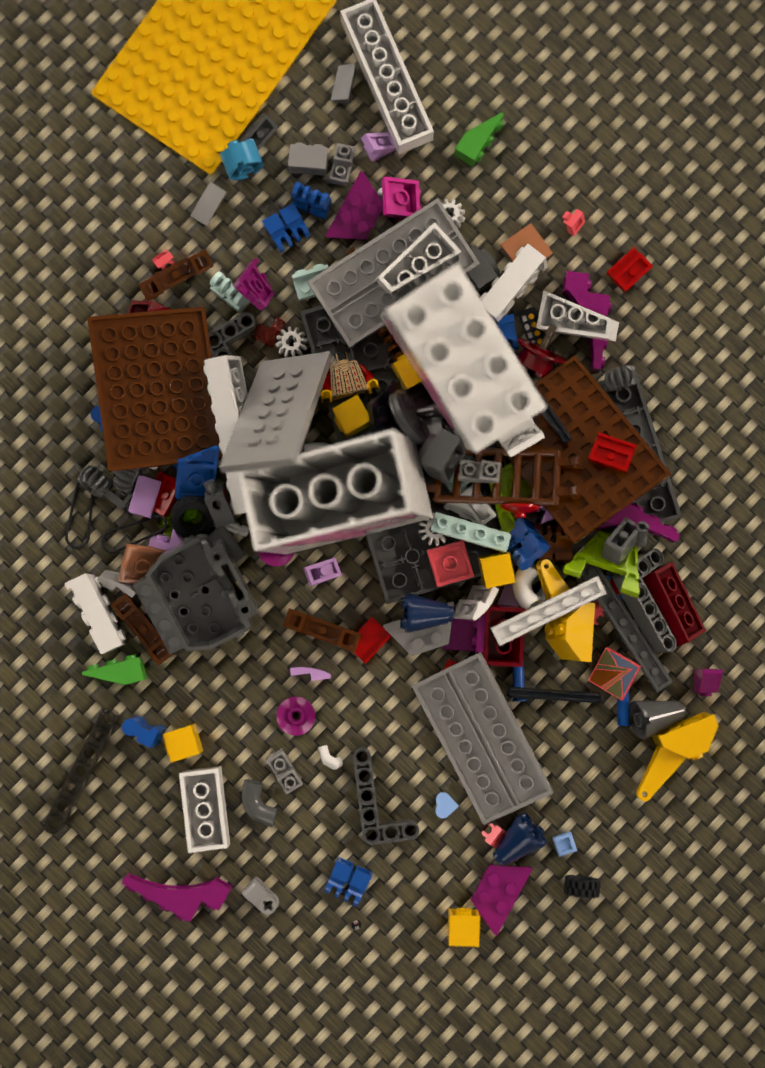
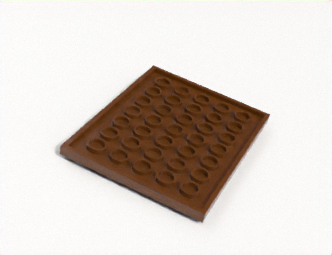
[87,307,223,472]

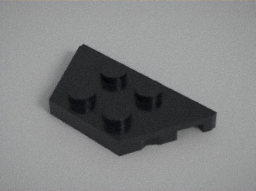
[367,379,407,437]

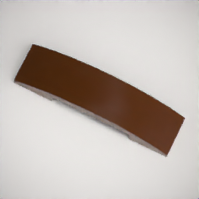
[138,249,214,301]
[110,593,174,666]
[283,608,361,652]

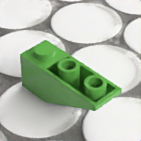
[454,112,504,167]
[82,654,147,685]

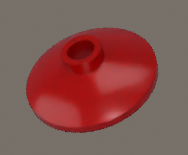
[500,503,540,518]

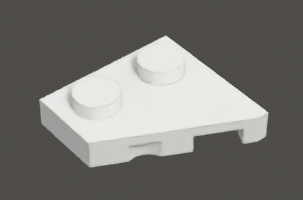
[443,484,497,525]

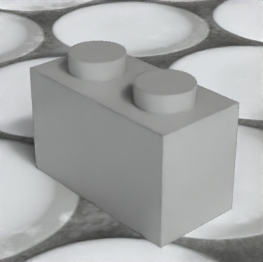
[288,143,328,176]

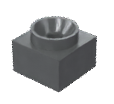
[465,245,500,296]
[419,428,466,485]

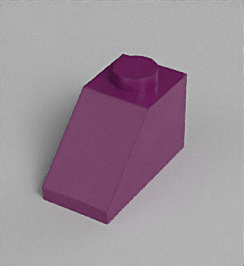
[693,668,723,696]

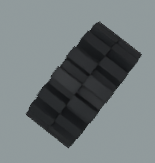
[564,875,601,899]

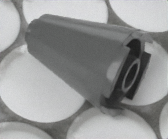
[629,701,686,739]

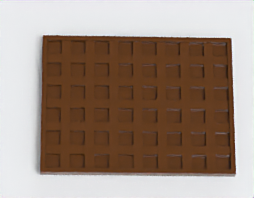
[494,355,671,544]

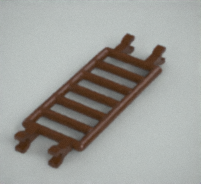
[421,448,582,506]

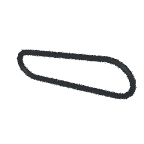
[65,481,94,549]
[101,515,167,553]

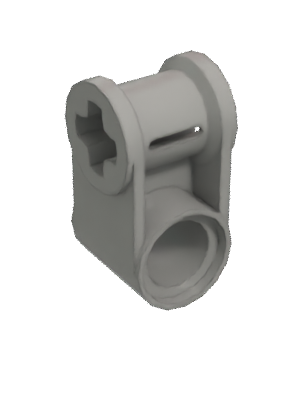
[242,877,279,915]

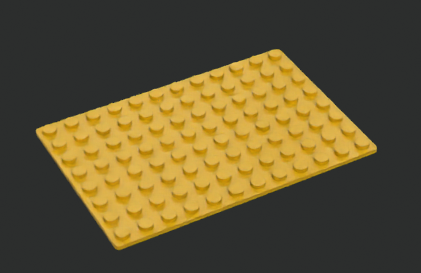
[91,0,337,175]

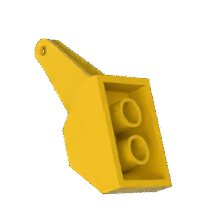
[536,559,595,662]
[636,712,719,801]

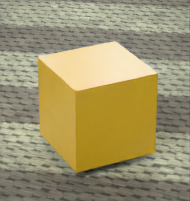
[391,354,421,390]
[332,394,370,439]
[477,552,515,589]
[163,723,203,763]
[448,908,480,947]

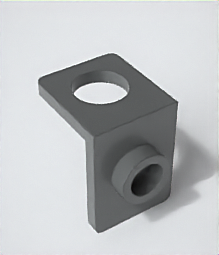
[417,407,443,436]

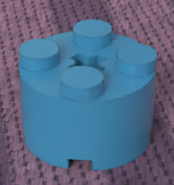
[220,139,264,181]

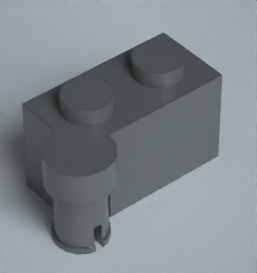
[602,517,649,566]

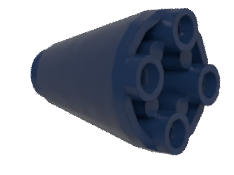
[400,594,454,633]
[493,811,547,866]

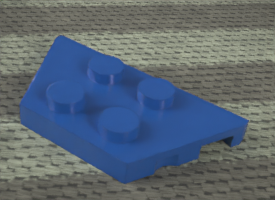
[175,446,219,499]

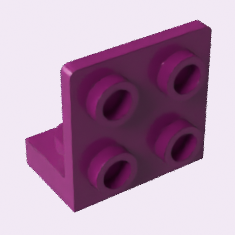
[443,611,486,653]

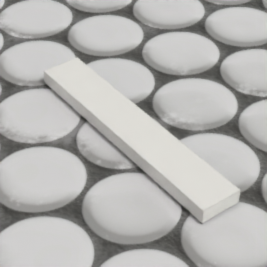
[491,576,607,646]

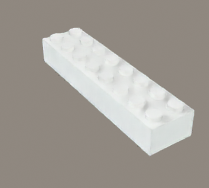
[340,0,434,154]
[204,355,248,515]

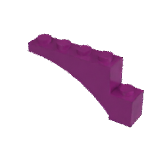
[562,271,612,374]
[595,504,681,543]
[122,872,233,922]

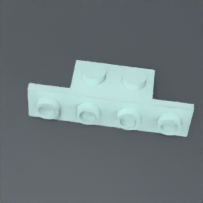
[430,512,511,553]

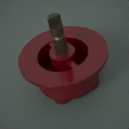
[517,324,566,378]

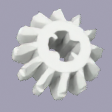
[442,199,465,228]
[276,327,308,358]
[418,513,450,546]

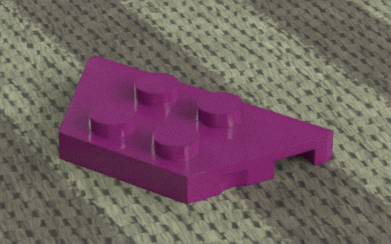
[325,171,383,240]
[233,258,274,311]
[471,864,533,936]

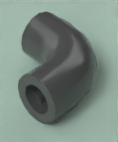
[241,779,278,827]

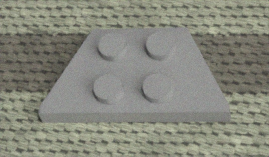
[383,602,455,656]

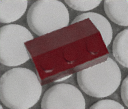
[484,604,526,667]

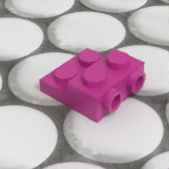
[382,176,421,221]

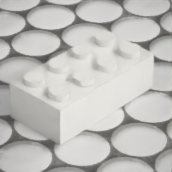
[179,766,230,853]

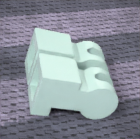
[209,271,250,314]

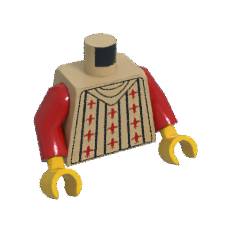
[320,352,380,403]

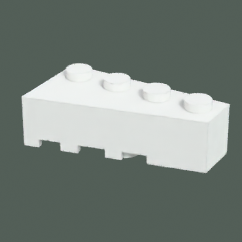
[375,222,461,294]
[480,244,548,322]
[536,290,619,342]
[64,573,126,654]

